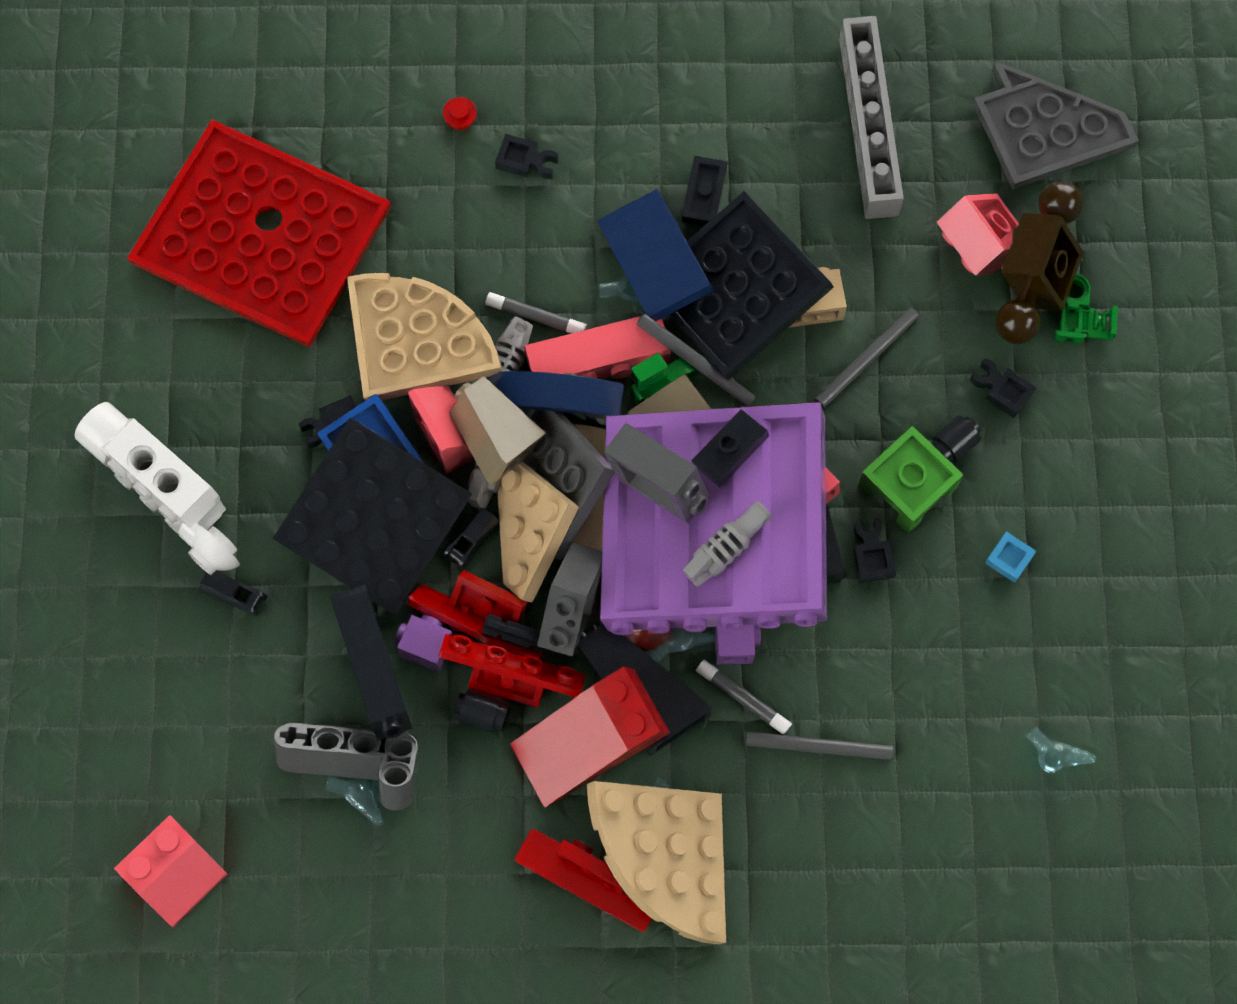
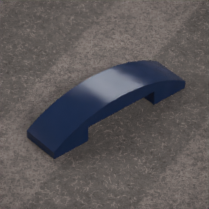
[486,371,624,419]

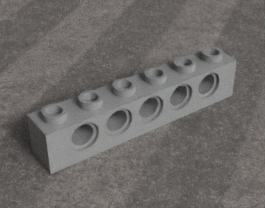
[839,16,904,219]

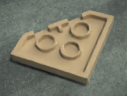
[497,462,579,602]

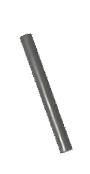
[814,308,919,409]
[636,313,755,407]
[746,732,893,760]

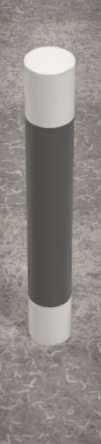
[485,292,587,334]
[696,660,792,735]

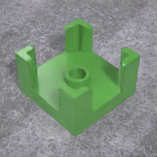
[858,426,963,534]

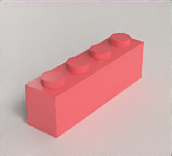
[525,316,671,379]

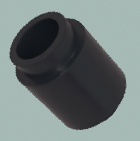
[931,415,981,464]
[454,688,511,733]

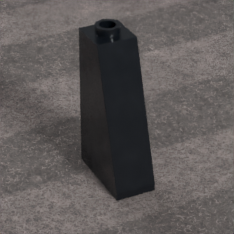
[329,585,413,741]
[577,624,712,756]

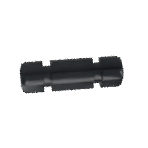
[482,614,550,655]

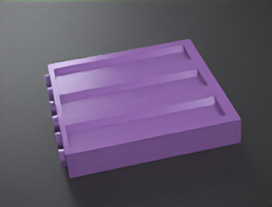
[600,402,827,635]

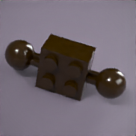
[995,181,1084,344]

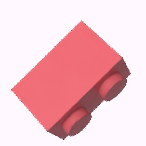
[937,194,1019,276]
[408,385,475,474]
[114,815,228,927]

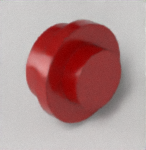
[443,97,477,130]

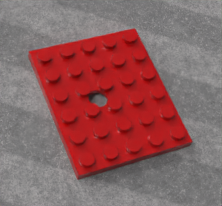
[127,119,391,348]

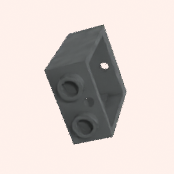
[604,423,709,524]
[537,542,602,656]

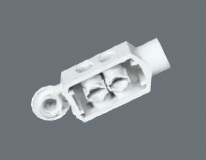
[75,402,240,575]

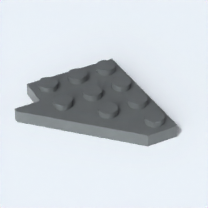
[973,62,1139,189]
[522,409,615,560]

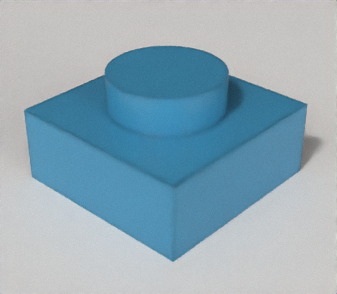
[985,531,1036,583]

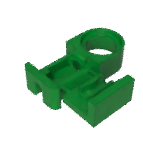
[1053,274,1118,344]
[630,353,698,406]

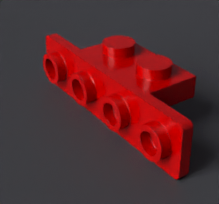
[407,570,544,659]
[438,634,585,708]
[515,829,652,933]

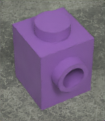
[395,615,453,672]
[715,624,761,665]

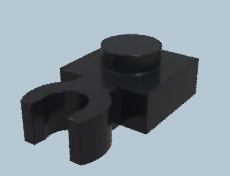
[495,133,559,179]
[970,358,1036,418]
[298,395,356,448]
[853,517,896,583]

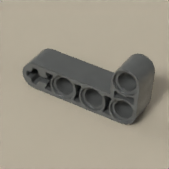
[274,723,418,811]

